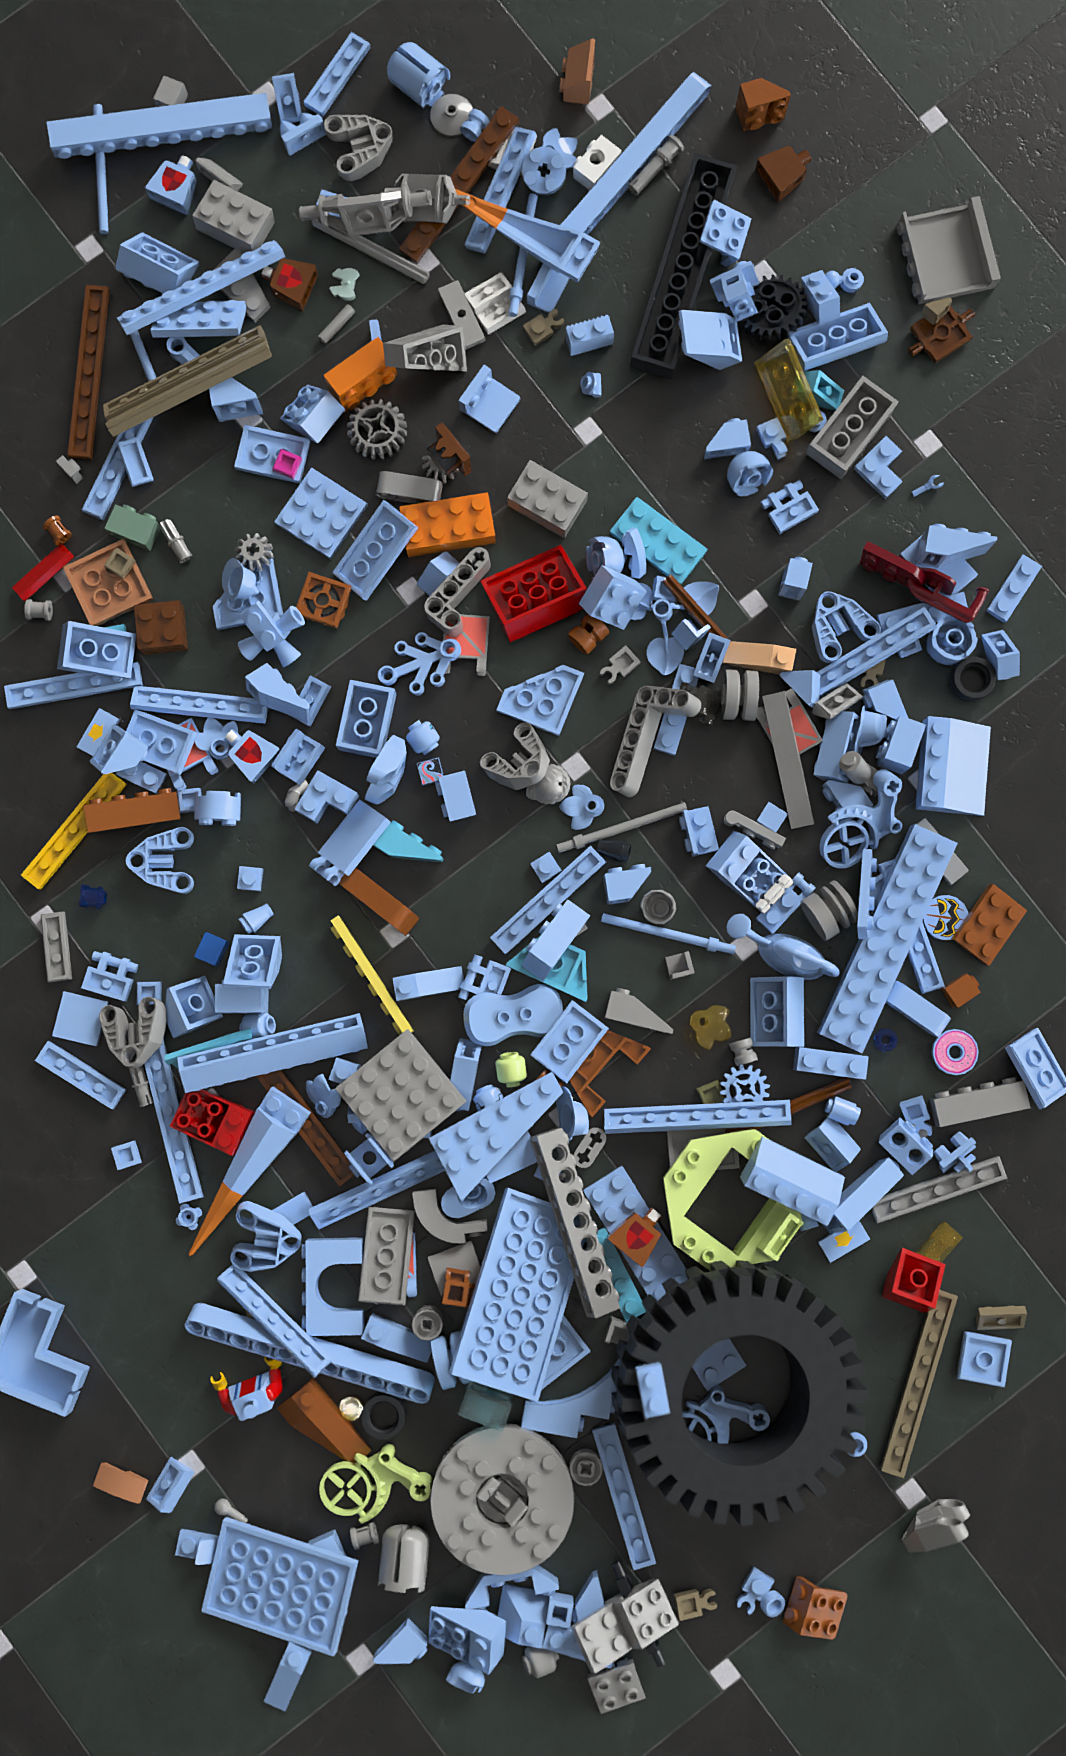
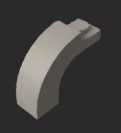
[412,1188,488,1243]

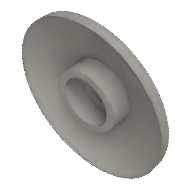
[430,94,473,137]

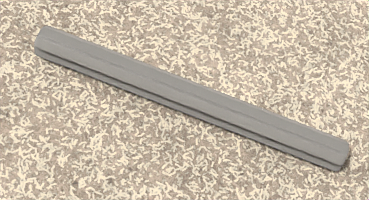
[312,219,429,284]

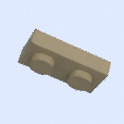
[975,1305,1027,1330]

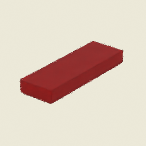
[12,543,74,601]

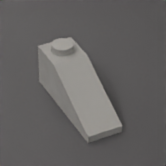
[604,988,673,1034]

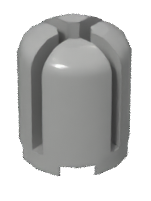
[378,1524,430,1593]

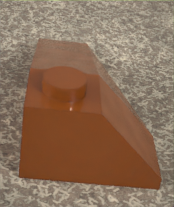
[277,1377,372,1463]

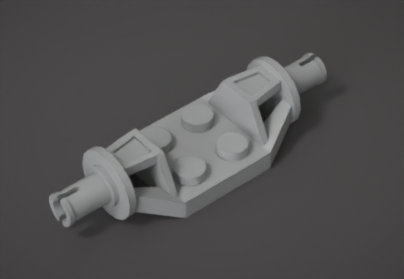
[299,184,432,236]

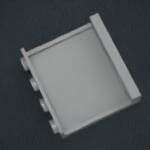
[897,196,1001,304]

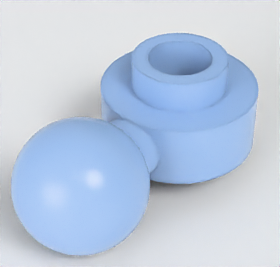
[825,268,864,293]

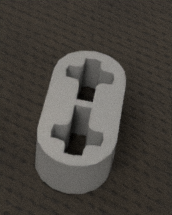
[573,1127,606,1168]

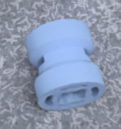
[460,109,489,142]

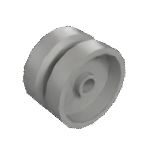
[721,669,759,721]

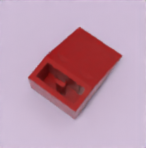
[169,1089,255,1156]

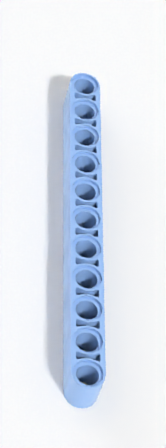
[560,72,711,235]
[185,1303,435,1403]

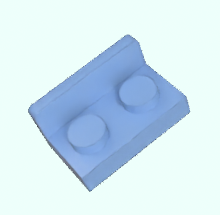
[679,806,719,857]

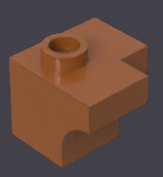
[440,1267,476,1307]

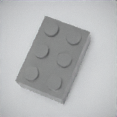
[192,180,275,253]
[507,460,588,538]

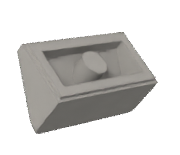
[196,158,243,191]
[812,683,863,719]

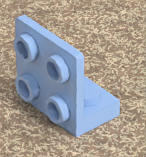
[700,200,751,267]
[459,365,520,433]

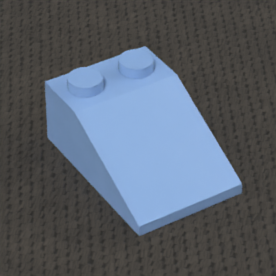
[57,621,136,679]
[223,934,282,989]

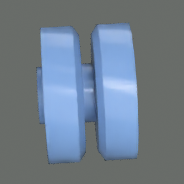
[430,1330,474,1390]

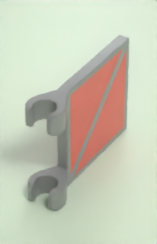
[443,614,490,676]
[756,689,823,755]

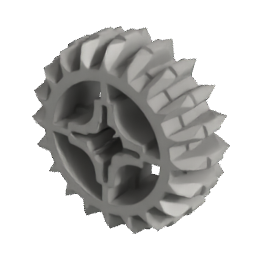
[347,399,407,460]

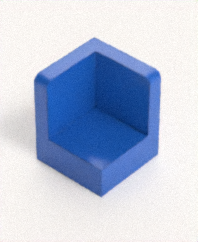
[194,932,230,967]

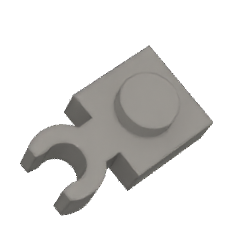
[599,645,640,685]

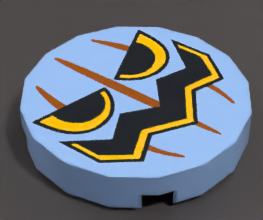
[922,895,968,940]

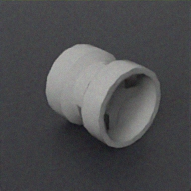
[729,1037,758,1066]

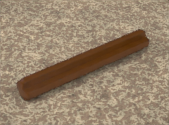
[663,574,728,639]

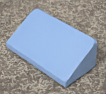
[272,1191,313,1225]
[146,1457,194,1513]

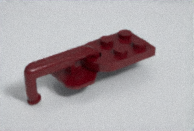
[860,541,989,623]

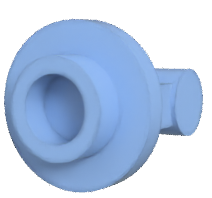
[580,372,601,398]

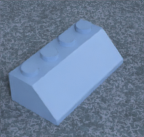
[740,1137,845,1226]

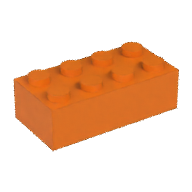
[399,492,496,557]

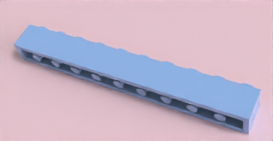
[47,93,272,158]

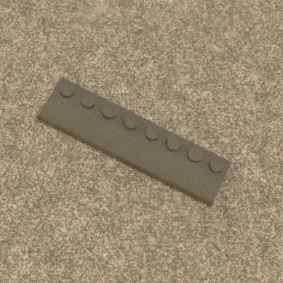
[103,325,272,436]

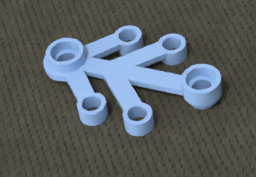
[378,632,461,696]

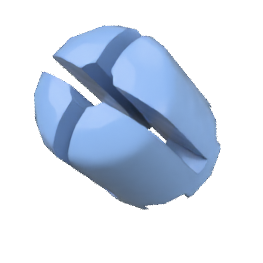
[387,42,450,108]

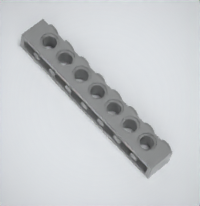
[529,1128,620,1318]

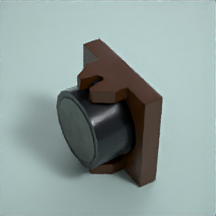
[427,422,471,476]

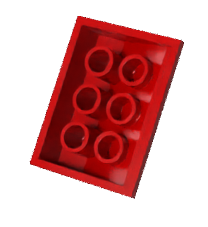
[480,545,587,642]

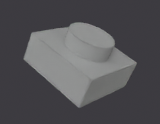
[56,455,83,484]

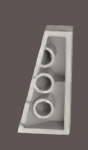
[383,325,467,371]

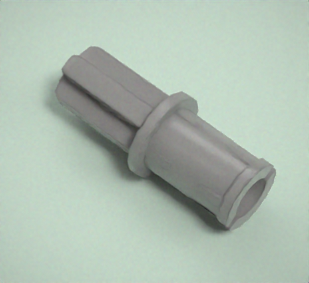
[159,519,193,563]
[129,1061,154,1107]

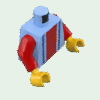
[210,1356,283,1421]

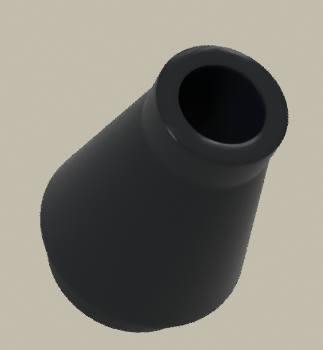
[597,839,632,863]

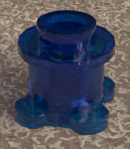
[79,884,107,909]

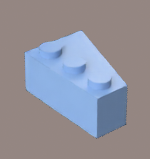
[521,900,590,981]

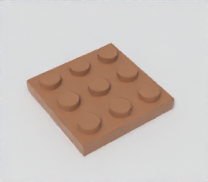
[63,539,154,626]

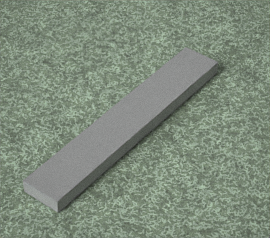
[762,691,814,829]
[871,1156,1007,1224]

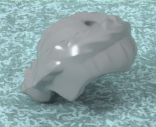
[526,764,571,804]

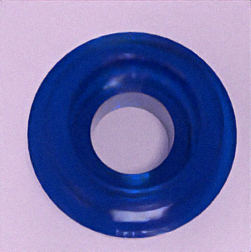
[874,1029,898,1051]

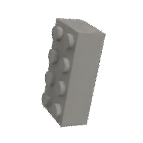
[806,376,899,479]

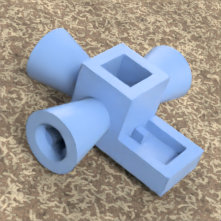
[238,601,305,667]

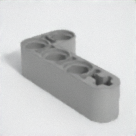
[424,547,491,637]

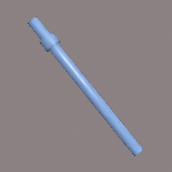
[93,104,108,234]
[508,194,538,317]
[601,913,736,954]

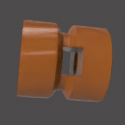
[567,614,610,655]

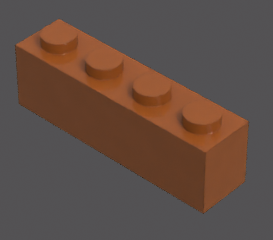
[83,788,181,833]

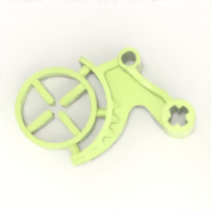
[319,1444,433,1523]

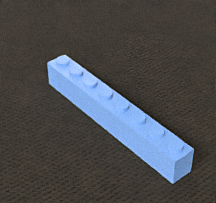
[177,1013,368,1093]

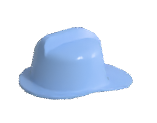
[222,558,259,602]
[854,705,887,754]
[556,1086,589,1141]
[441,1178,495,1218]

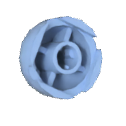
[727,451,773,496]
[586,536,626,579]

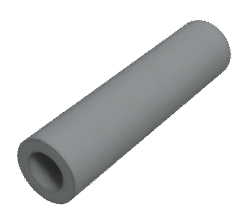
[318,304,355,344]

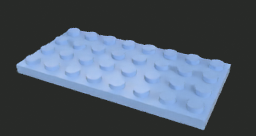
[449,1188,592,1402]

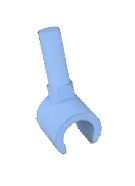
[912,475,944,497]

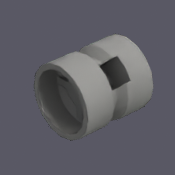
[412,1305,444,1340]

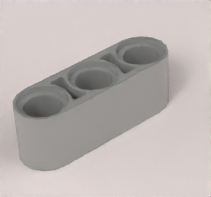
[376,471,443,504]

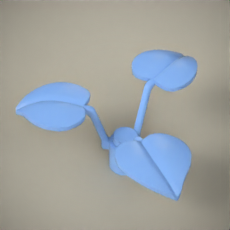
[631,582,719,675]

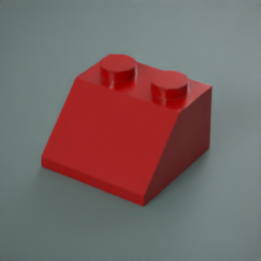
[882,1248,945,1313]

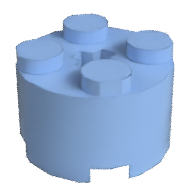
[522,147,566,195]
[926,617,977,666]
[194,791,241,826]

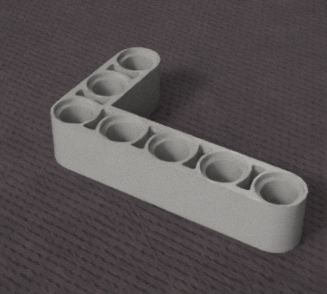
[610,686,701,797]

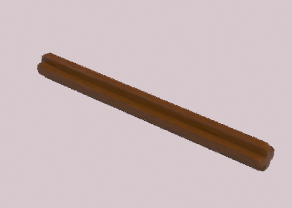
[725,1077,852,1134]

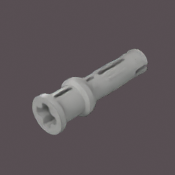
[628,135,684,196]

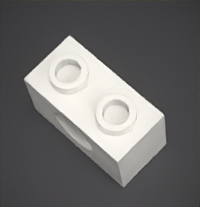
[573,135,622,191]

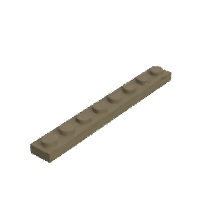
[880,1290,958,1478]

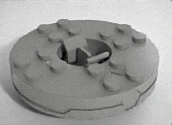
[431,1423,574,1575]

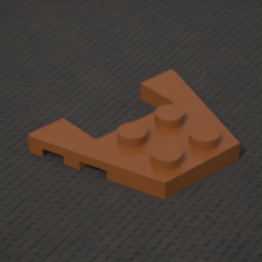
[569,1030,651,1117]

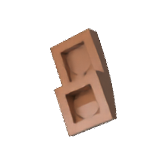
[93,1462,148,1503]

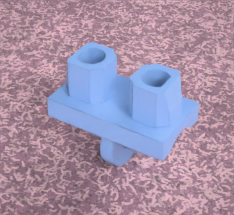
[934,1131,976,1173]

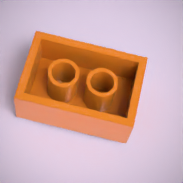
[324,337,397,412]

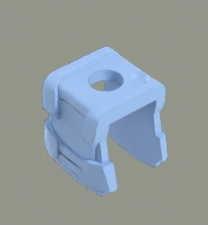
[345,1133,394,1184]

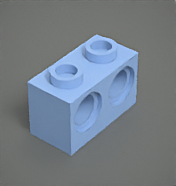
[778,557,813,601]
[879,1118,933,1175]

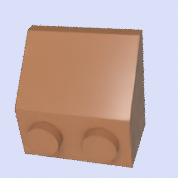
[560,39,595,104]

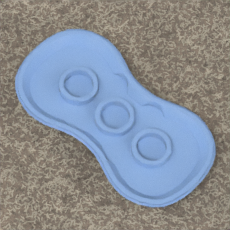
[463,984,563,1046]

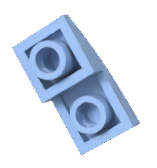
[622,527,646,578]

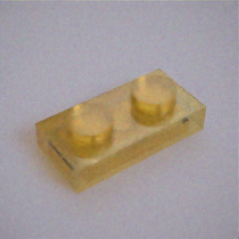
[916,1221,963,1263]

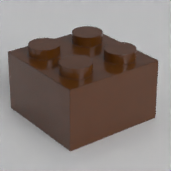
[134,600,188,655]

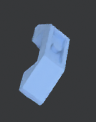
[465,1565,559,1610]

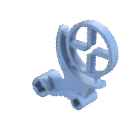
[820,769,902,868]
[682,1384,770,1444]

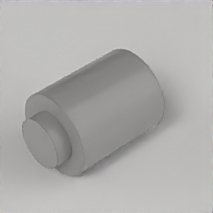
[839,751,871,784]

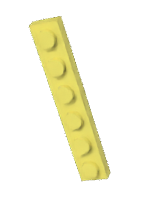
[331,916,414,1035]

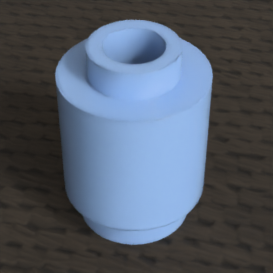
[824,1096,861,1125]

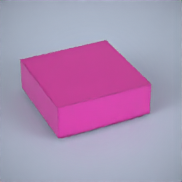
[272,449,302,480]

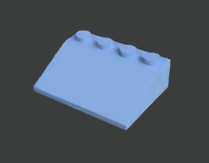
[916,716,991,816]

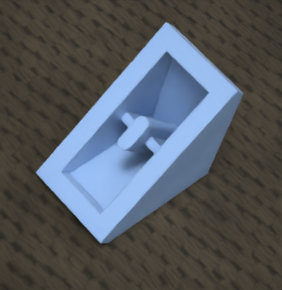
[417,551,460,596]
[693,632,731,683]
[780,670,820,708]

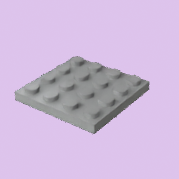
[335,1029,467,1161]

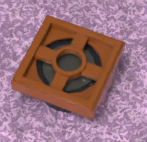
[296,572,352,629]

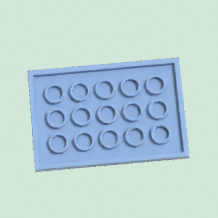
[202,1517,358,1656]

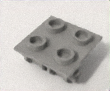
[588,1658,646,1714]

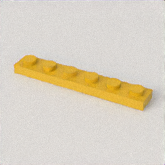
[21,773,127,890]

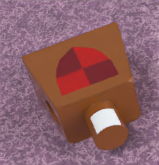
[606,1207,662,1267]

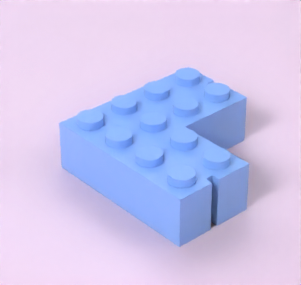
[0,1289,90,1417]

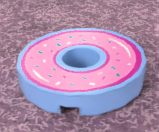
[931,1029,979,1075]

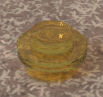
[339,1397,363,1421]

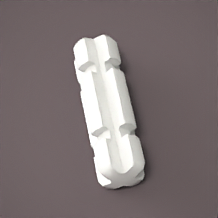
[755,874,793,914]

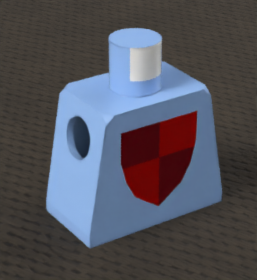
[145,156,197,215]
[224,729,281,784]

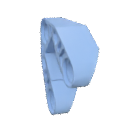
[811,591,881,663]
[365,735,407,804]
[126,827,194,894]
[230,1201,301,1271]

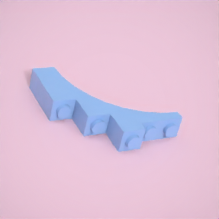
[521,1335,631,1438]

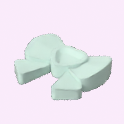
[330,268,359,301]

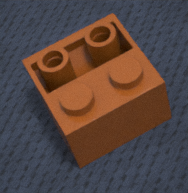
[735,78,791,131]

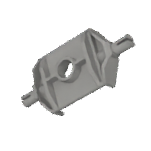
[380,174,470,224]

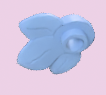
[542,128,577,169]
[194,718,238,760]
[559,785,604,830]
[306,1074,341,1118]

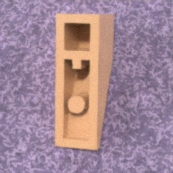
[722,641,796,675]

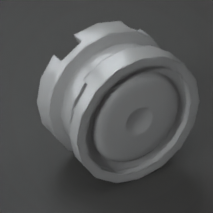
[569,1448,602,1486]

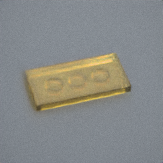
[754,339,824,442]

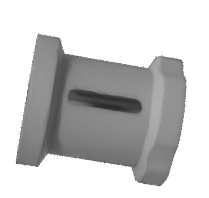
[25,599,53,621]
[350,1522,379,1550]

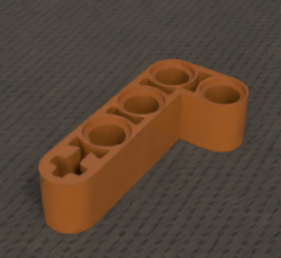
[339,867,420,936]

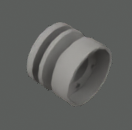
[800,880,858,941]

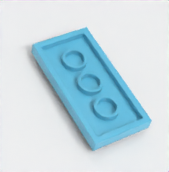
[610,497,708,585]

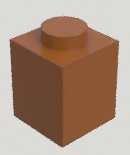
[940,973,981,1008]

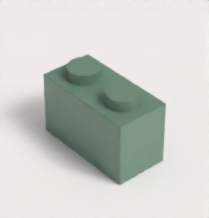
[104,504,160,551]

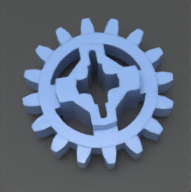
[719,1065,770,1103]

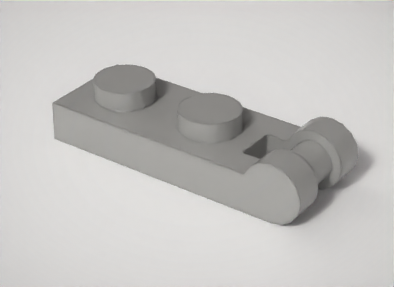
[723,811,786,849]

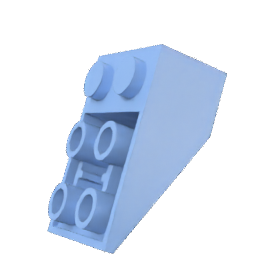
[679,310,742,370]
[916,524,997,568]
[706,831,788,908]
[428,1607,506,1675]

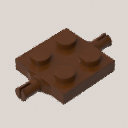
[908,306,975,364]

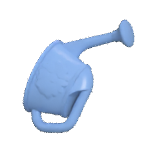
[727,914,840,980]

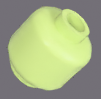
[495,1052,527,1087]

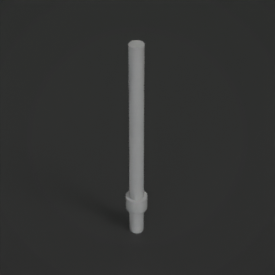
[556,802,687,853]

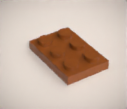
[951,883,1027,966]

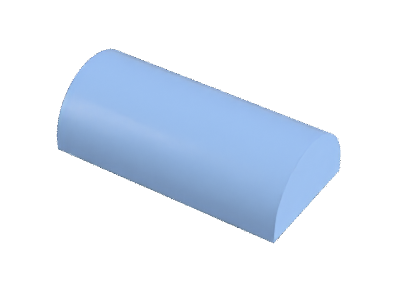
[787,303,888,372]

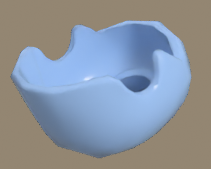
[446,1661,485,1693]

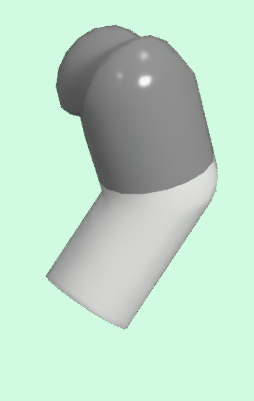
[285,780,309,812]

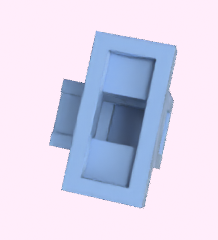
[710,261,760,322]

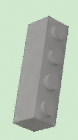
[929,1077,1030,1127]

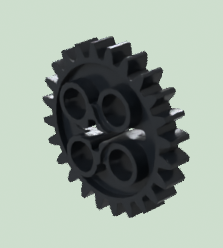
[739,274,808,342]

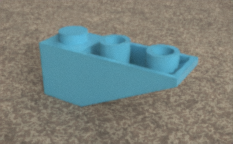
[373,820,444,862]

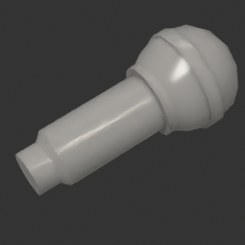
[214,1499,248,1523]

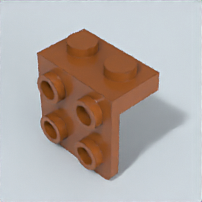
[782,1576,847,1639]

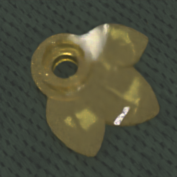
[690,1005,732,1049]

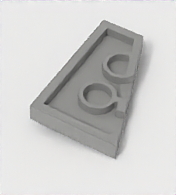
[214,248,270,323]

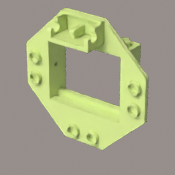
[663,1129,804,1271]

